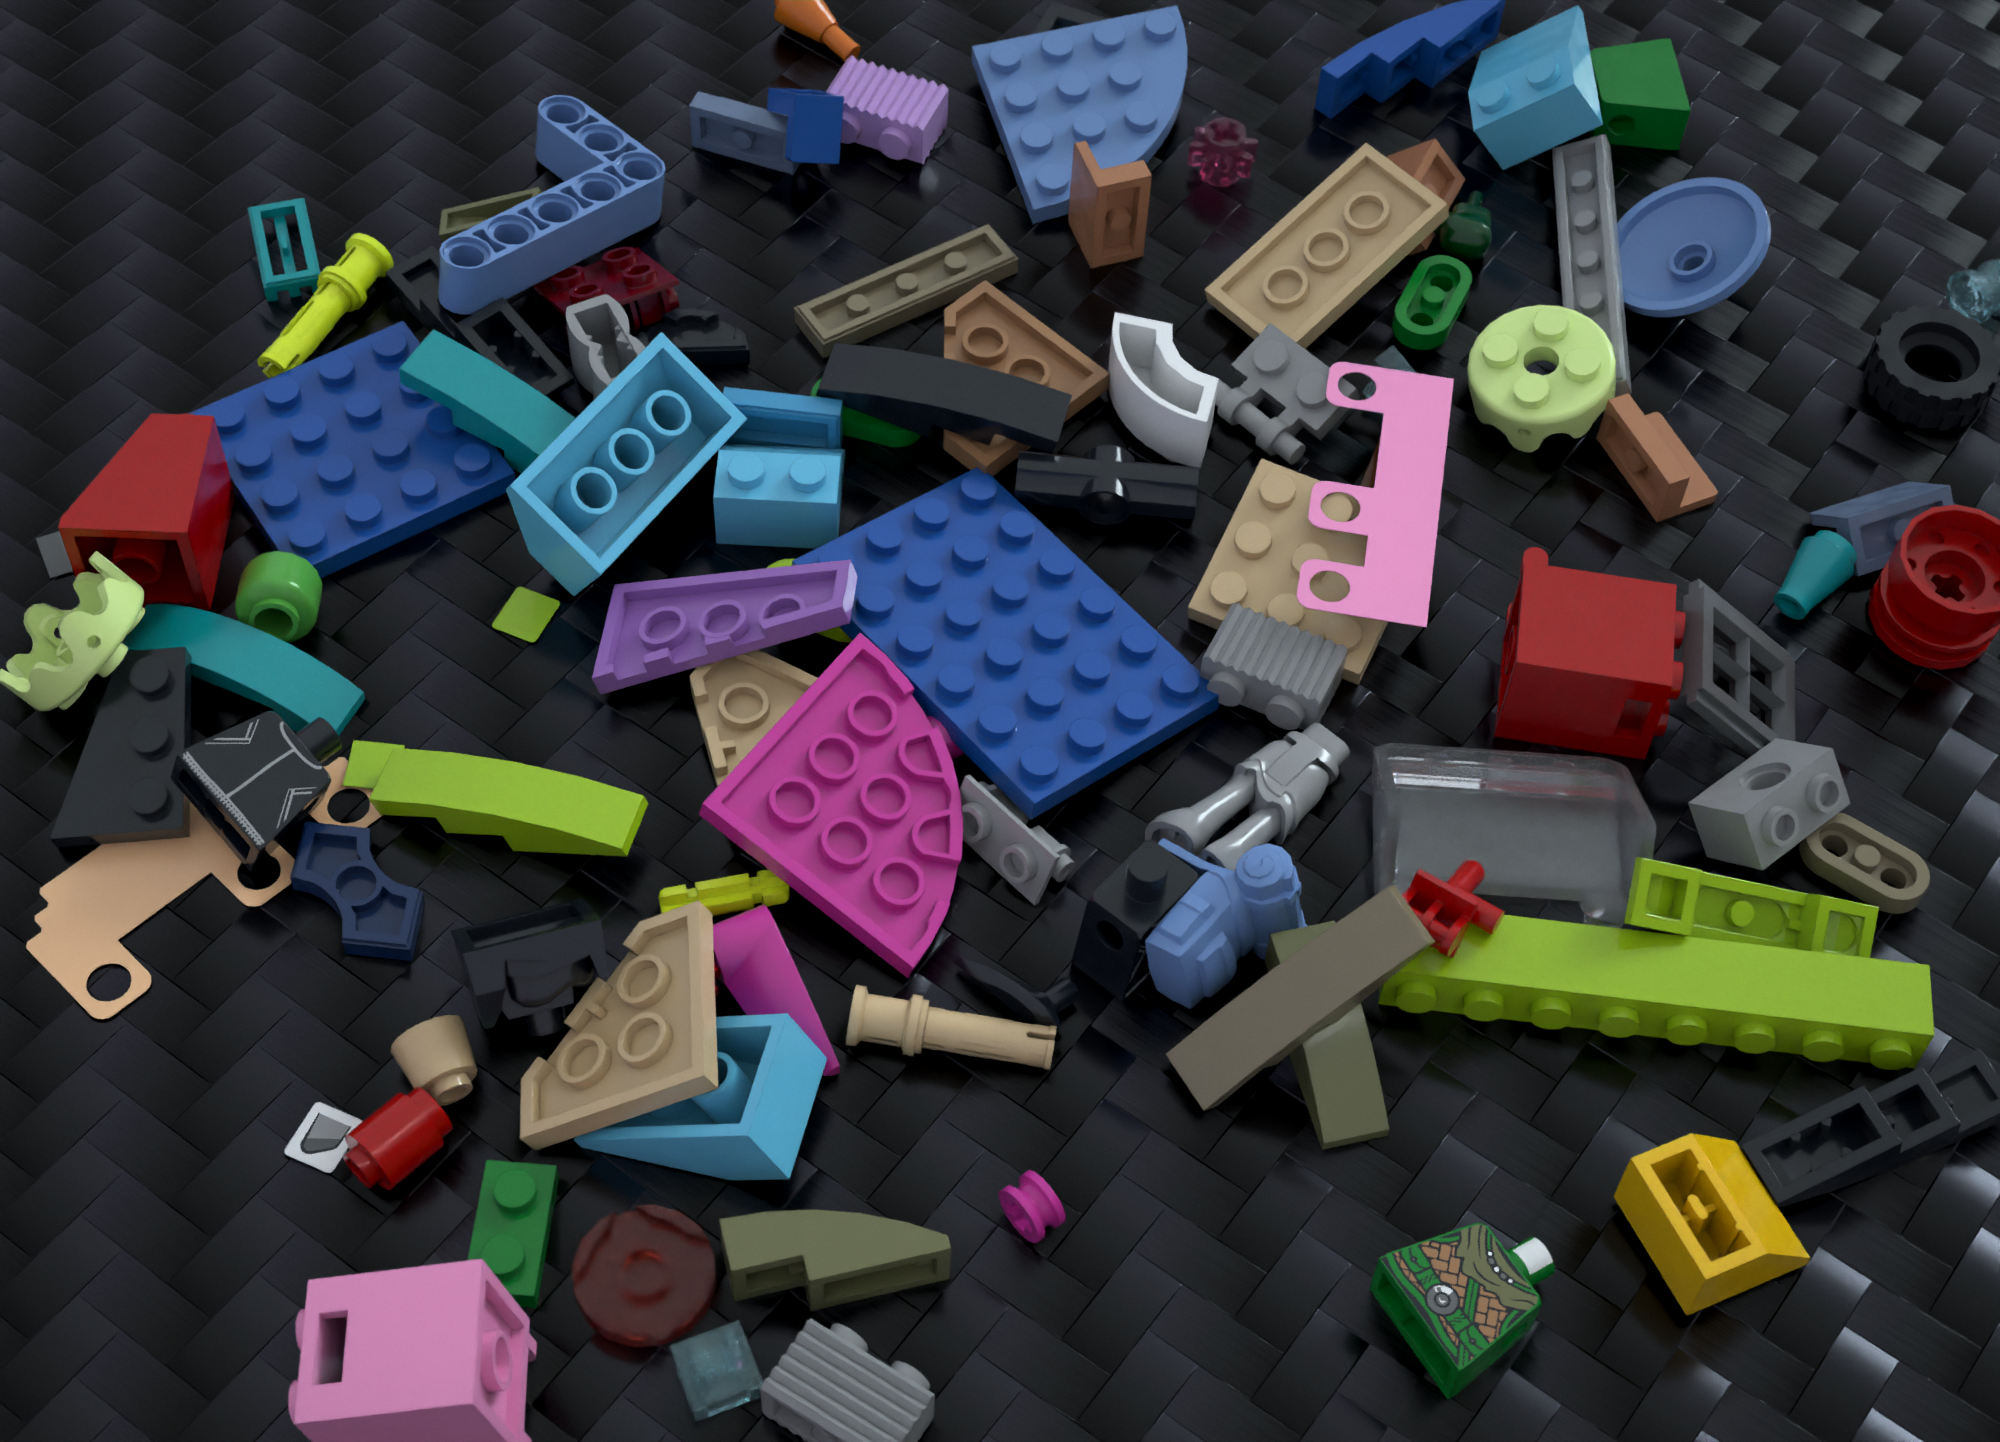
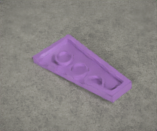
[592,559,858,695]

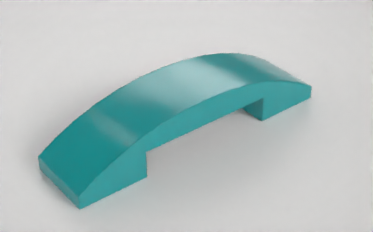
[122,604,365,736]

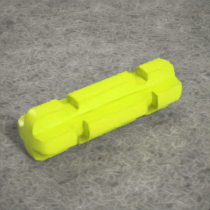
[658,869,790,916]

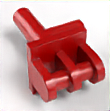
[1402,860,1505,958]

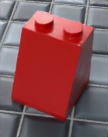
[58,413,235,611]

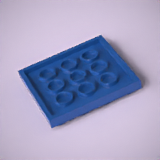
[188,321,516,579]

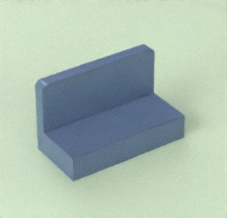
[689,91,800,175]
[1810,482,1954,576]

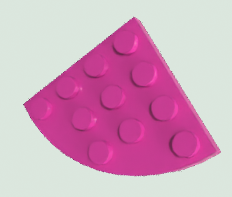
[698,633,963,978]

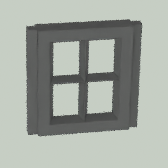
[1681,579,1795,756]

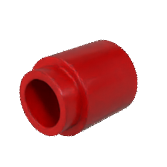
[343,1087,453,1190]

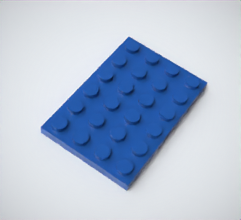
[792,468,1220,820]

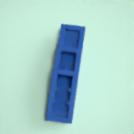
[1315,0,1505,119]

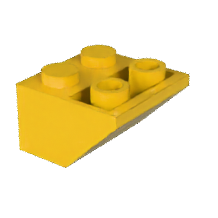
[1613,1133,1811,1316]

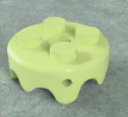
[1467,305,1616,452]
[0,551,145,711]

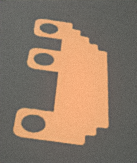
[26,757,383,1019]

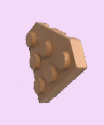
[943,280,1110,477]

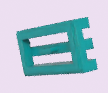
[248,198,320,302]

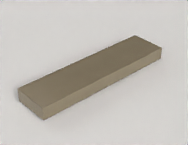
[794,224,1019,358]

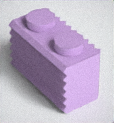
[826,55,948,164]

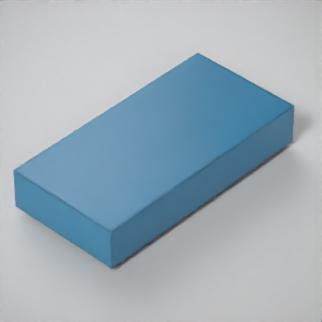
[723,387,843,449]

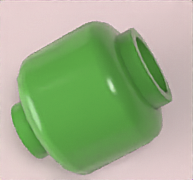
[235,551,322,643]

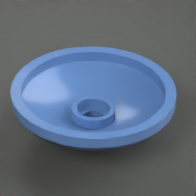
[1617,177,1771,317]

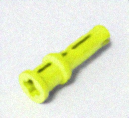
[257,233,394,378]

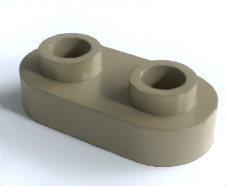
[1799,813,1930,914]

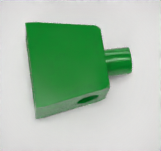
[1589,39,1691,150]

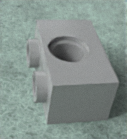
[1688,738,1851,870]

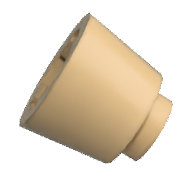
[391,1015,477,1106]

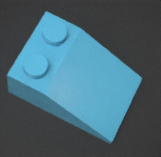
[1468,5,1603,170]
[574,1013,827,1180]

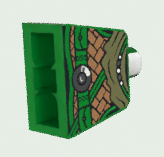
[1369,1222,1555,1400]

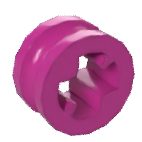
[998,1170,1066,1244]

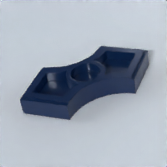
[290,822,425,961]

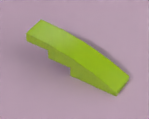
[369,748,649,856]

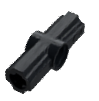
[1015,445,1199,526]

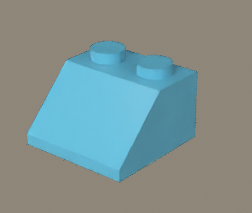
[713,443,845,549]

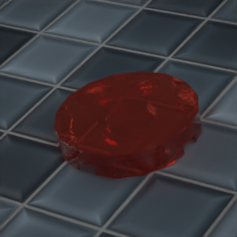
[572,1204,717,1347]

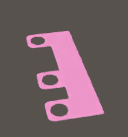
[1297,362,1454,628]

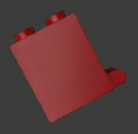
[1494,547,1686,760]

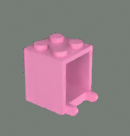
[288,1259,537,1442]

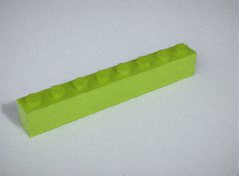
[1378,915,1935,1070]

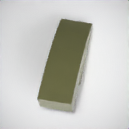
[1264,921,1389,1150]
[719,1209,951,1311]

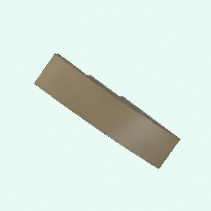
[1166,885,1435,1111]

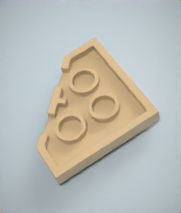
[690,650,818,787]
[520,900,718,1151]

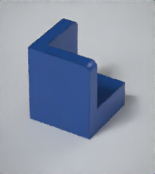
[767,88,844,164]

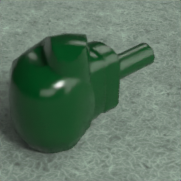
[1433,191,1492,261]

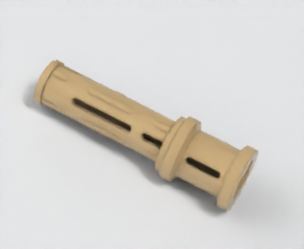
[846,985,1057,1070]

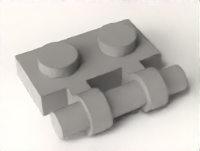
[1215,323,1360,464]

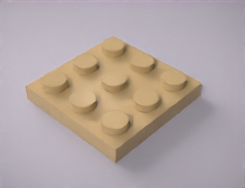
[1188,458,1388,685]

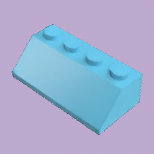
[506,332,747,596]

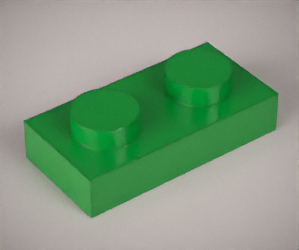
[467,1160,559,1308]

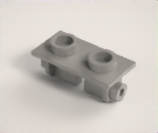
[960,775,1076,905]

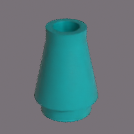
[1773,530,1857,620]

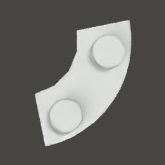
[1108,312,1219,469]

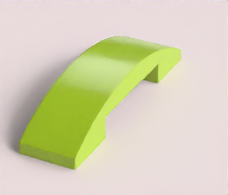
[1624,857,1879,958]

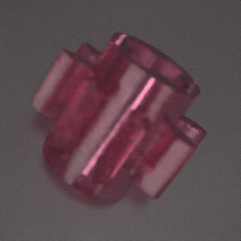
[1187,117,1258,187]

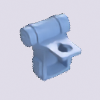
[1145,838,1308,1009]

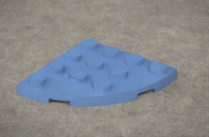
[971,5,1187,224]

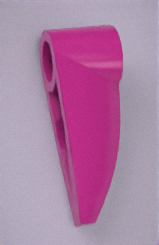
[713,904,840,1076]

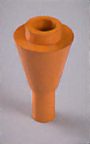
[774,0,861,61]

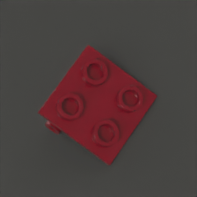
[533,247,680,341]

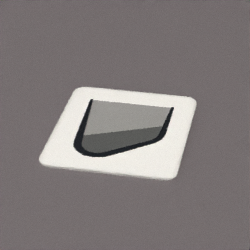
[284,1102,362,1173]

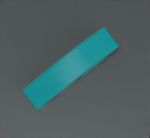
[399,329,576,473]

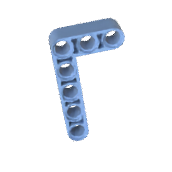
[438,95,666,315]

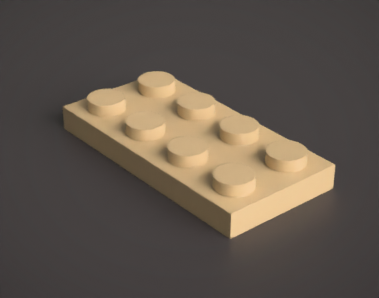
[1204,143,1449,349]

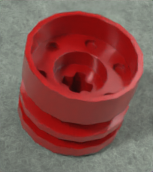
[1868,505,2000,670]

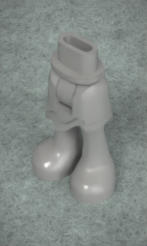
[1144,722,1350,871]

